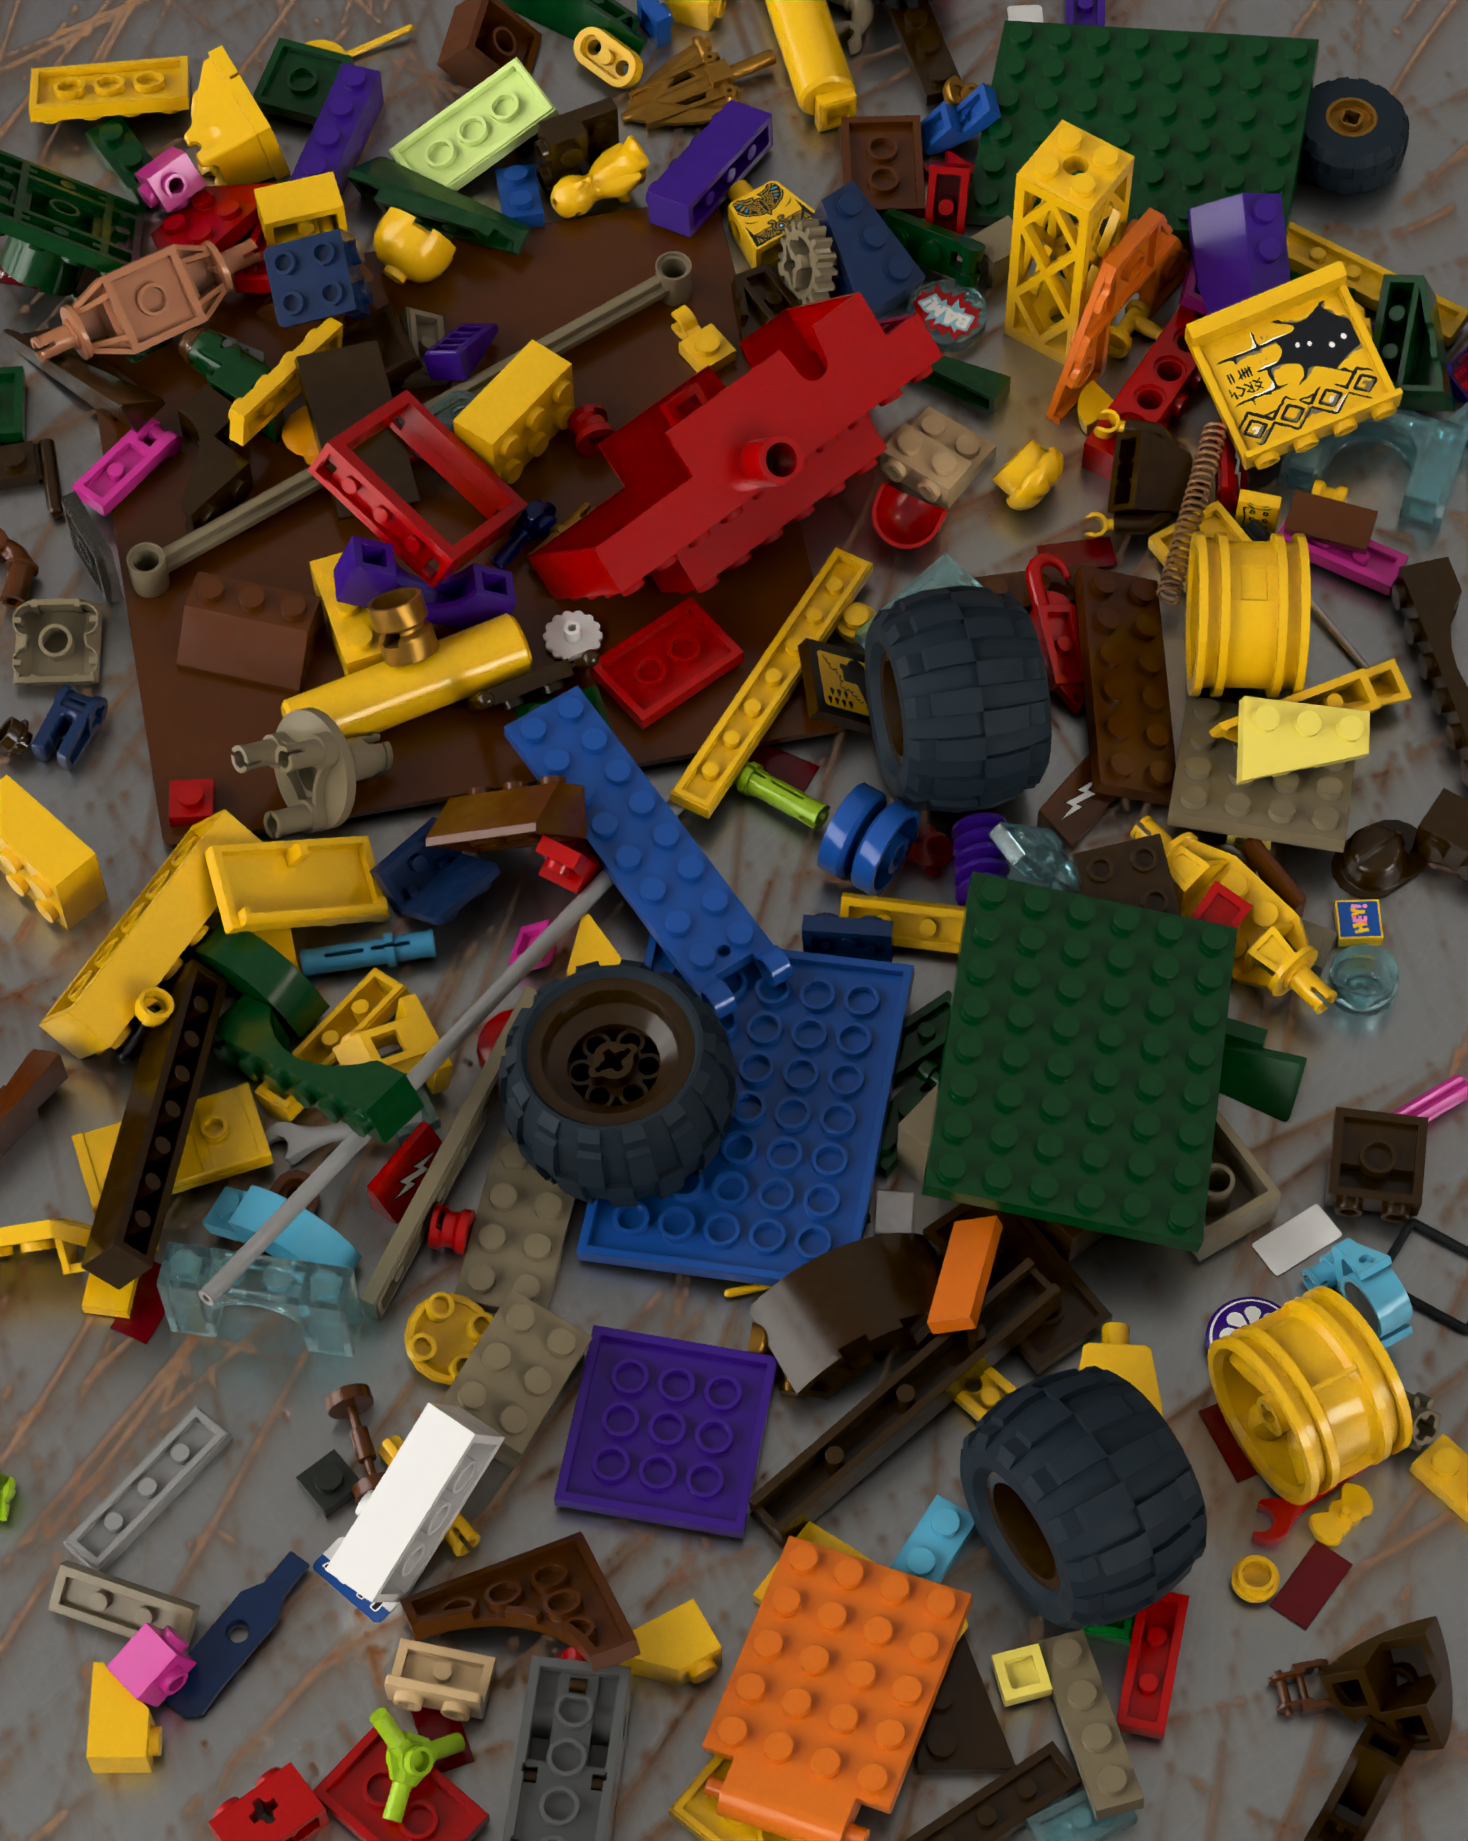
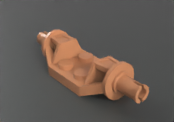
[31,238,262,363]

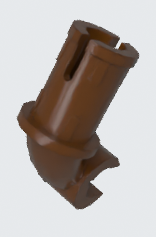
[0,528,39,609]

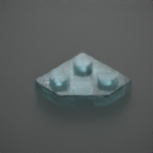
[989,822,1082,895]

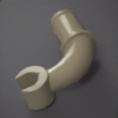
[827,0,874,56]

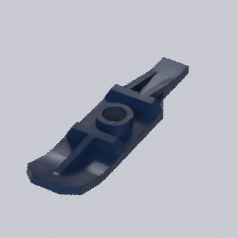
[166,1551,310,1718]

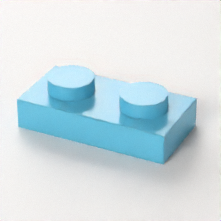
[890,1494,976,1584]

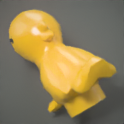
[550,135,650,219]

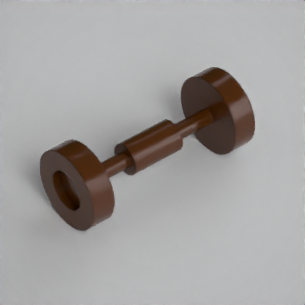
[324,1383,385,1505]

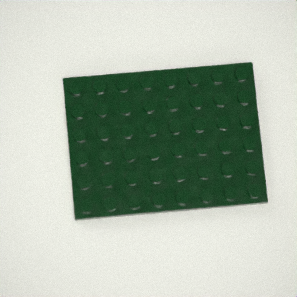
[966,20,1319,241]
[921,872,1237,1253]

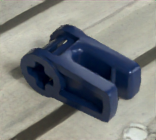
[32,684,108,771]

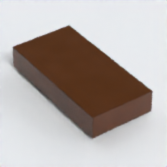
[1284,490,1378,555]

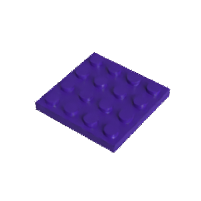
[554,1325,778,1539]

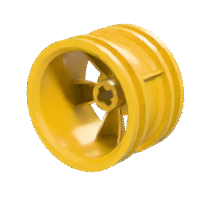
[1207,1286,1413,1505]

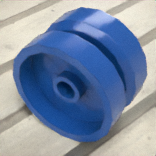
[817,782,921,896]

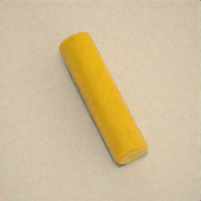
[764,0,855,116]
[281,613,533,739]

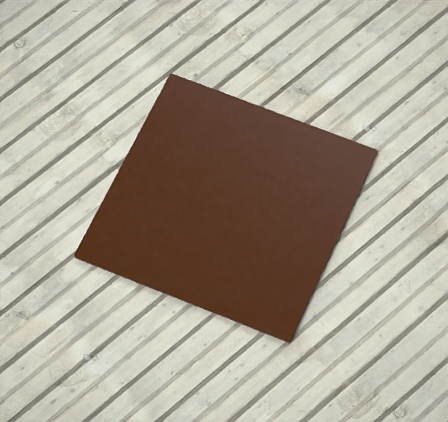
[90,206,847,849]

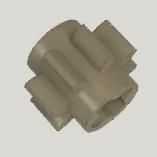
[1405,1391,1442,1452]

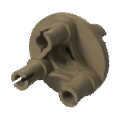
[231,707,394,839]

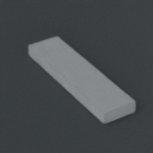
[63,1405,232,1572]

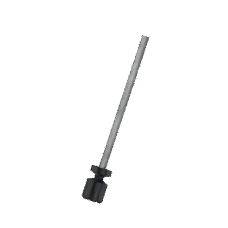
[1242,519,1370,669]

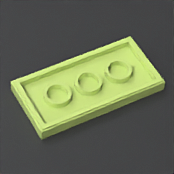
[388,57,560,192]

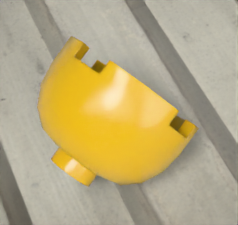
[373,207,456,285]

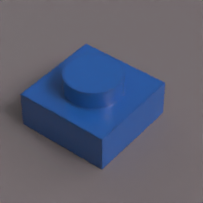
[637,0,673,49]

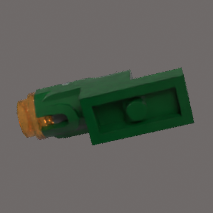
[178,327,285,444]

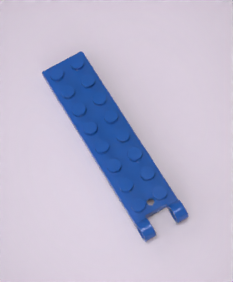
[504,685,794,1020]

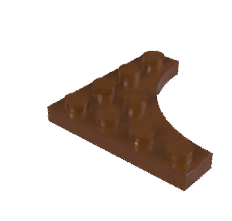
[400,1531,641,1672]

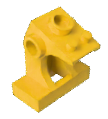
[332,993,453,1094]

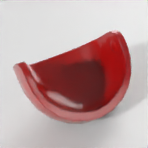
[872,482,949,549]

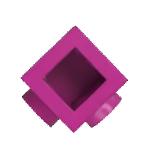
[134,146,206,213]
[106,1623,197,1707]

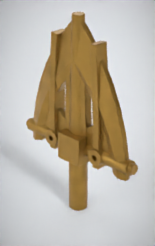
[620,35,776,131]

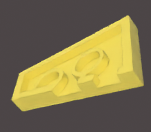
[1236,696,1370,785]

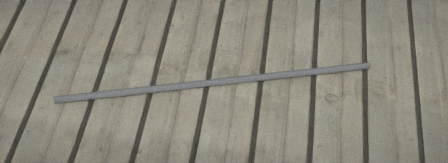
[198,799,685,1306]

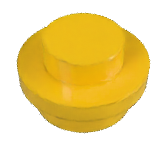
[836,602,876,643]
[1231,1555,1280,1603]

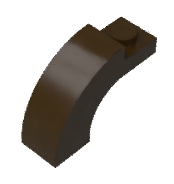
[1304,1720,1414,1841]

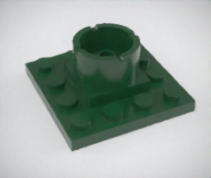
[0,150,145,296]

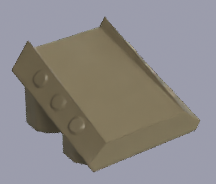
[12,598,103,686]

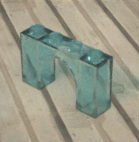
[1278,408,1468,530]
[157,1241,363,1358]

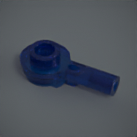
[490,499,557,570]

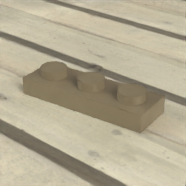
[48,1560,200,1652]

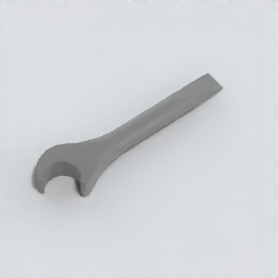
[264,1110,423,1165]

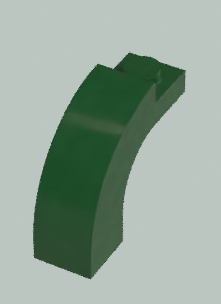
[181,921,330,1038]

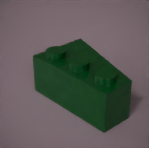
[1372,274,1456,412]

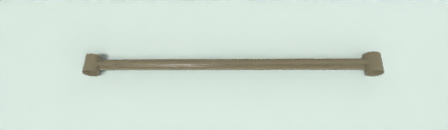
[126,251,693,598]

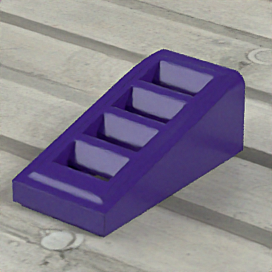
[423,323,499,381]

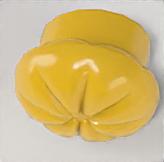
[991,439,1064,510]

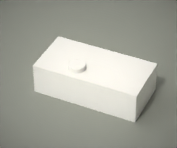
[325,1402,506,1602]

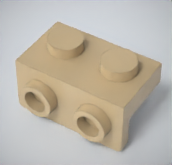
[384,1638,497,1721]

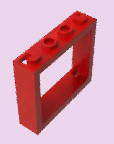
[307,389,529,589]

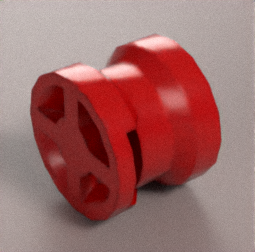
[567,404,615,456]
[428,1203,476,1255]

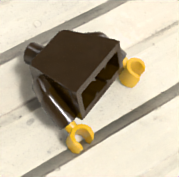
[1083,409,1204,539]

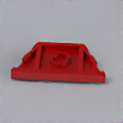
[150,183,279,264]

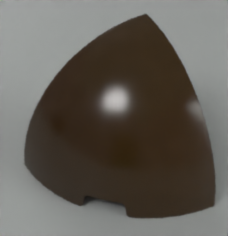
[1319,1616,1453,1750]

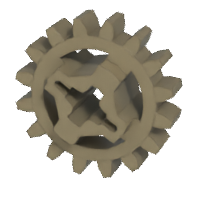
[778,219,837,305]

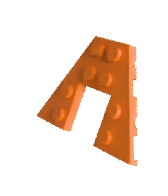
[1045,207,1192,425]

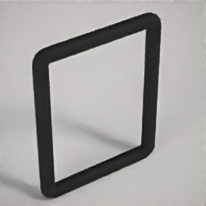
[1387,1219,1468,1333]

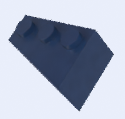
[811,180,926,319]

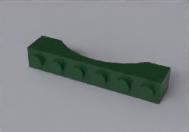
[212,994,424,1144]

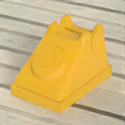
[184,45,291,186]

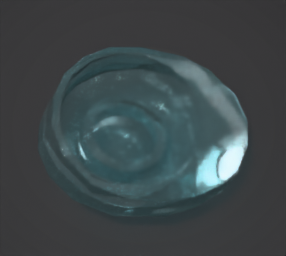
[1327,944,1400,1016]

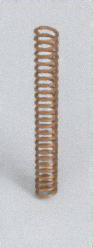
[1156,422,1228,605]

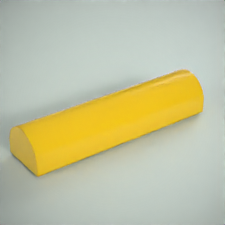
[254,967,410,1123]

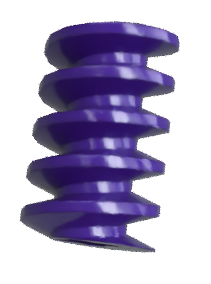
[951,812,1010,906]

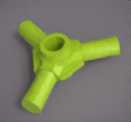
[369,1707,465,1823]

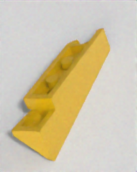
[1209,658,1412,743]

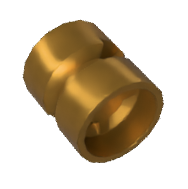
[367,586,439,667]

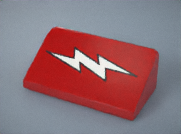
[1214,419,1248,512]
[367,1121,442,1224]

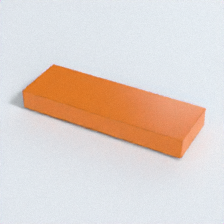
[927,1215,1003,1334]

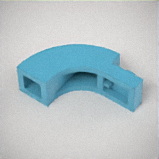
[202,1185,362,1294]

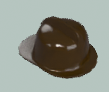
[1331,820,1427,899]

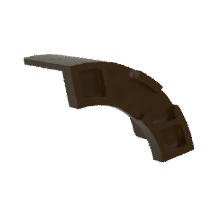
[749,1233,943,1400]

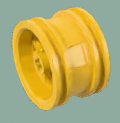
[1185,531,1311,698]

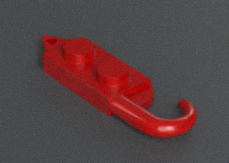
[1025,553,1085,714]

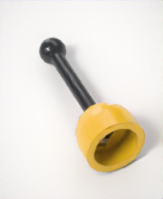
[115,987,174,1064]

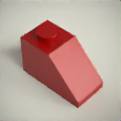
[925,161,972,235]

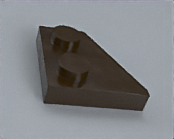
[731,263,800,341]

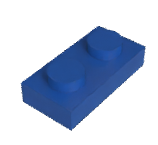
[495,164,545,228]

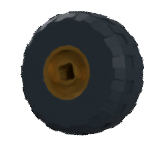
[1299,77,1410,194]

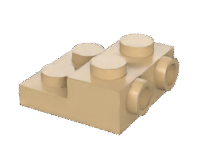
[880,406,996,509]

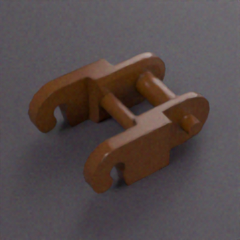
[1268,1659,1338,1717]

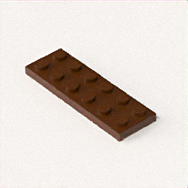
[1074,565,1176,806]

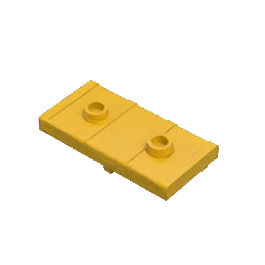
[205,835,390,934]
[71,1082,274,1215]

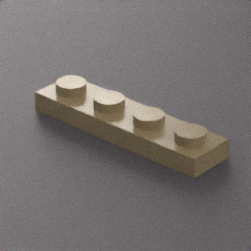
[1036,1629,1144,1821]

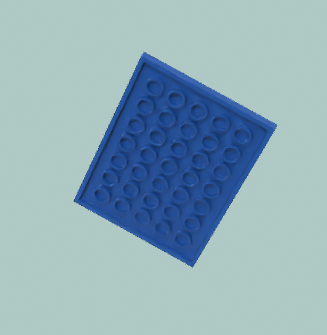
[576,933,915,1286]

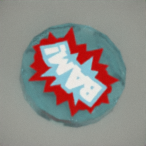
[906,279,988,352]

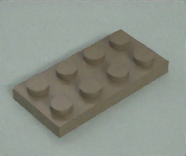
[454,1135,577,1314]

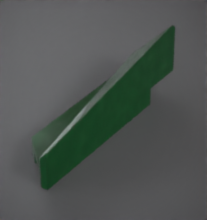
[500,0,647,66]
[347,157,531,257]
[1219,1018,1307,1122]

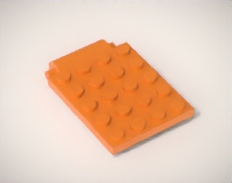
[702,1535,973,1841]

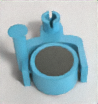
[1301,1238,1413,1349]

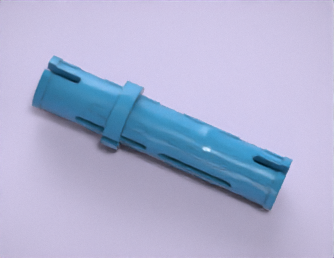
[300,929,437,977]

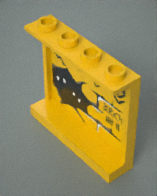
[1184,260,1403,470]

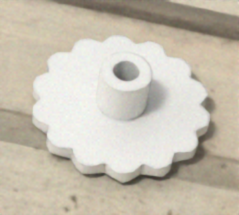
[543,611,603,660]

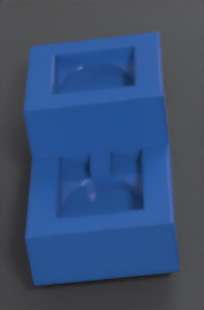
[921,83,1001,156]

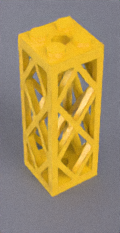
[1004,119,1135,365]

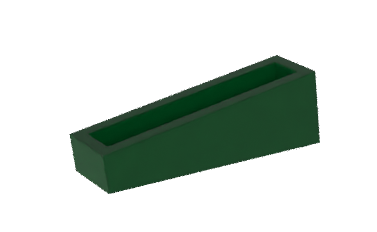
[920,355,1011,415]

